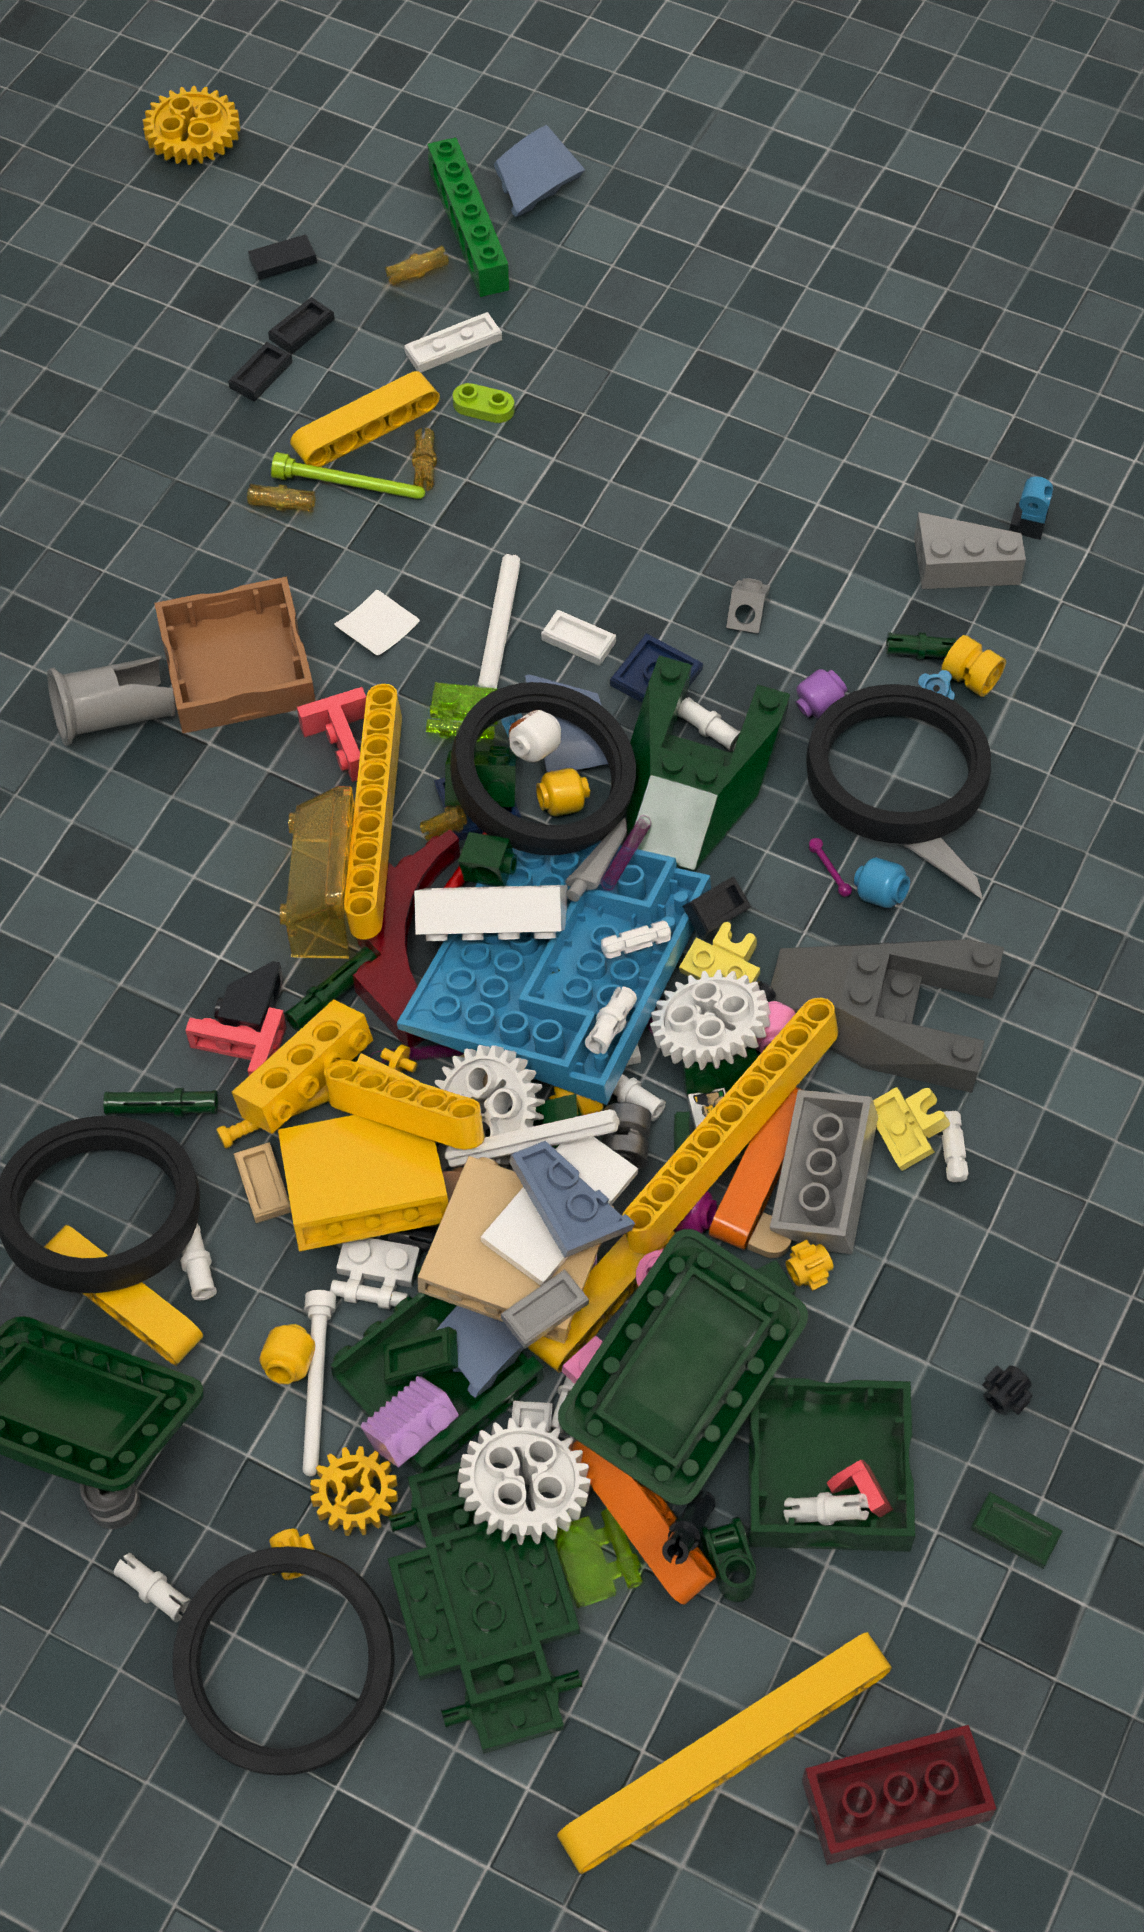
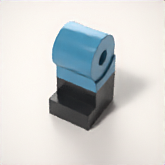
[1009,476,1053,540]

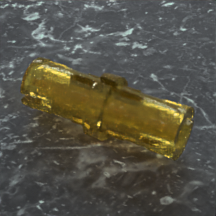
[385,245,449,286]
[412,428,437,491]
[247,484,316,512]

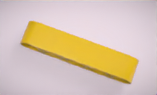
[290,371,440,467]
[324,1060,485,1150]
[44,1225,203,1366]
[528,1231,676,1373]

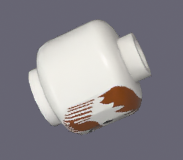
[509,710,561,763]

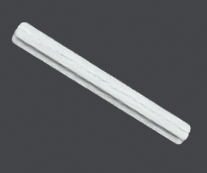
[478,554,520,694]
[445,1109,620,1168]

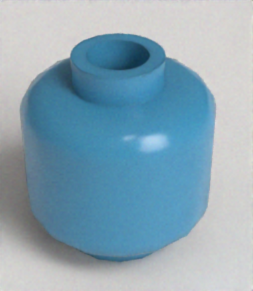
[854,857,910,908]

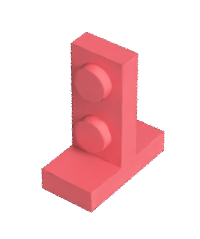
[297,687,366,782]
[185,1007,287,1076]

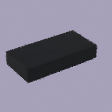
[248,234,317,280]
[268,297,335,355]
[228,342,292,402]
[682,876,751,937]

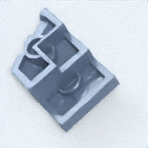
[494,125,585,217]
[524,674,608,773]
[436,1306,524,1398]

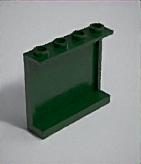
[330,1293,544,1474]

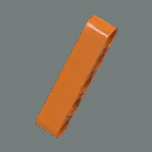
[709,1087,802,1250]
[570,1440,716,1605]

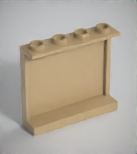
[418,1156,614,1344]

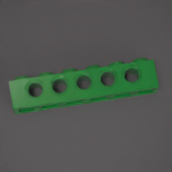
[427,137,509,297]

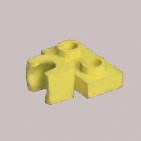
[679,922,760,983]
[873,1087,950,1171]

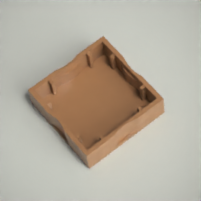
[154,577,316,734]

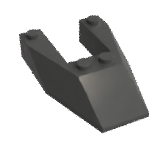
[771,939,1004,1093]

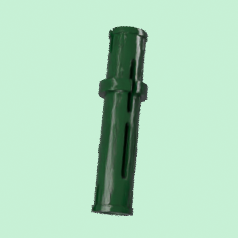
[284,946,377,1031]
[103,1088,218,1117]

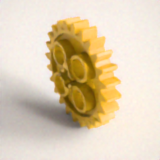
[143,86,240,165]

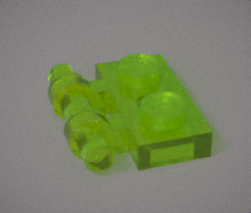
[426,682,498,742]
[553,1509,643,1609]

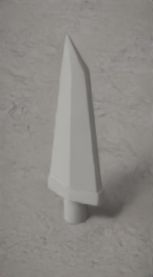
[566,818,627,902]
[902,837,983,900]

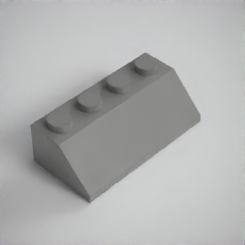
[770,1090,878,1254]

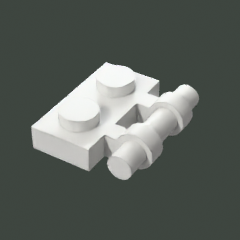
[330,1238,421,1310]

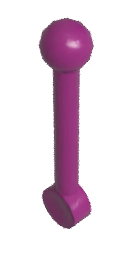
[809,838,852,897]

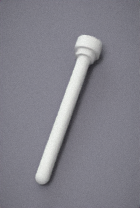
[302,1290,336,1477]

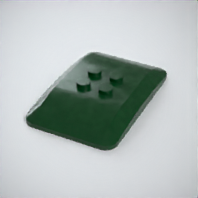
[558,1229,808,1505]
[0,1316,204,1492]

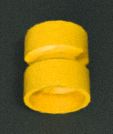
[941,635,1006,697]

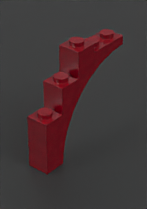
[353,829,460,1048]

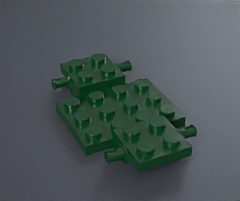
[388,1462,583,1754]

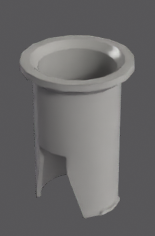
[47,656,175,746]

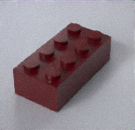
[802,1725,997,1865]

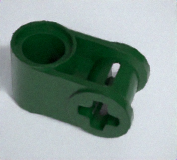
[700,1517,756,1602]

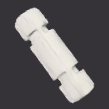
[601,920,671,959]
[941,1111,969,1182]

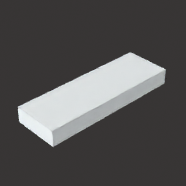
[404,312,502,372]

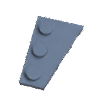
[509,1141,635,1258]

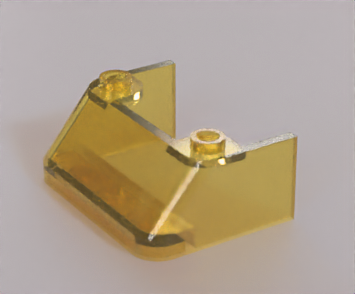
[280,786,354,959]

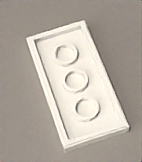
[481,1137,638,1286]

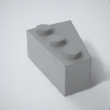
[914,512,1026,589]

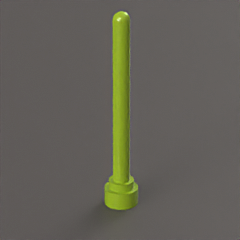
[271,452,425,499]

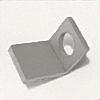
[726,578,770,633]

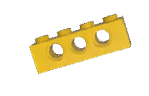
[232,999,373,1134]

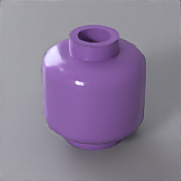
[795,669,848,719]

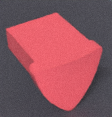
[827,1459,893,1518]

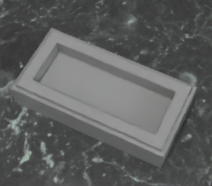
[501,1269,589,1349]

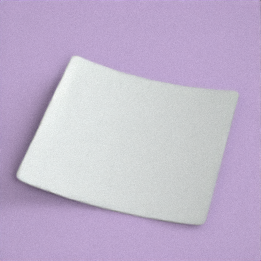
[334,590,420,655]

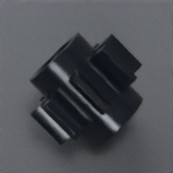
[982,1366,1033,1415]

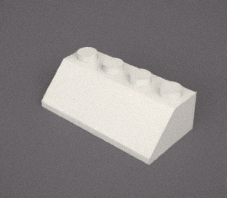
[414,885,568,941]

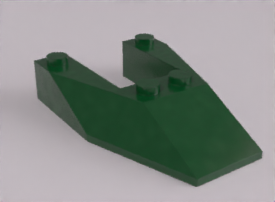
[626,655,790,872]

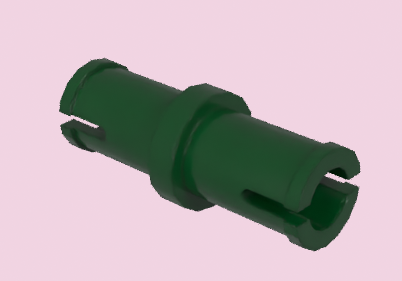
[886,632,956,660]

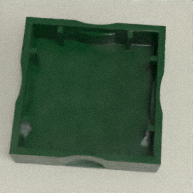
[749,1378,915,1552]

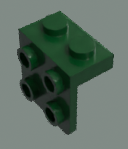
[445,746,517,807]

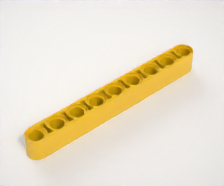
[344,684,402,940]
[622,998,838,1254]
[557,1632,892,1874]

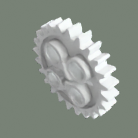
[650,970,771,1070]
[435,1045,545,1165]
[457,1418,591,1545]

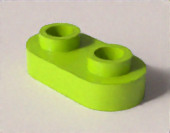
[453,383,515,423]

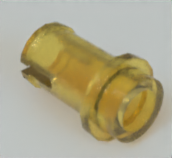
[420,805,467,841]

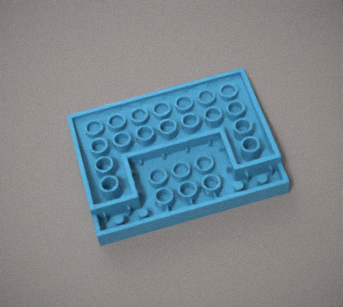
[397,841,711,1105]

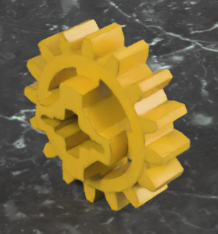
[310,1446,398,1536]

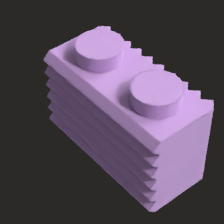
[361,1376,459,1468]

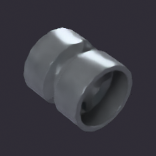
[600,1102,651,1170]
[80,1483,141,1529]

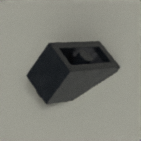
[214,961,284,1032]

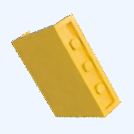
[278,1115,449,1251]

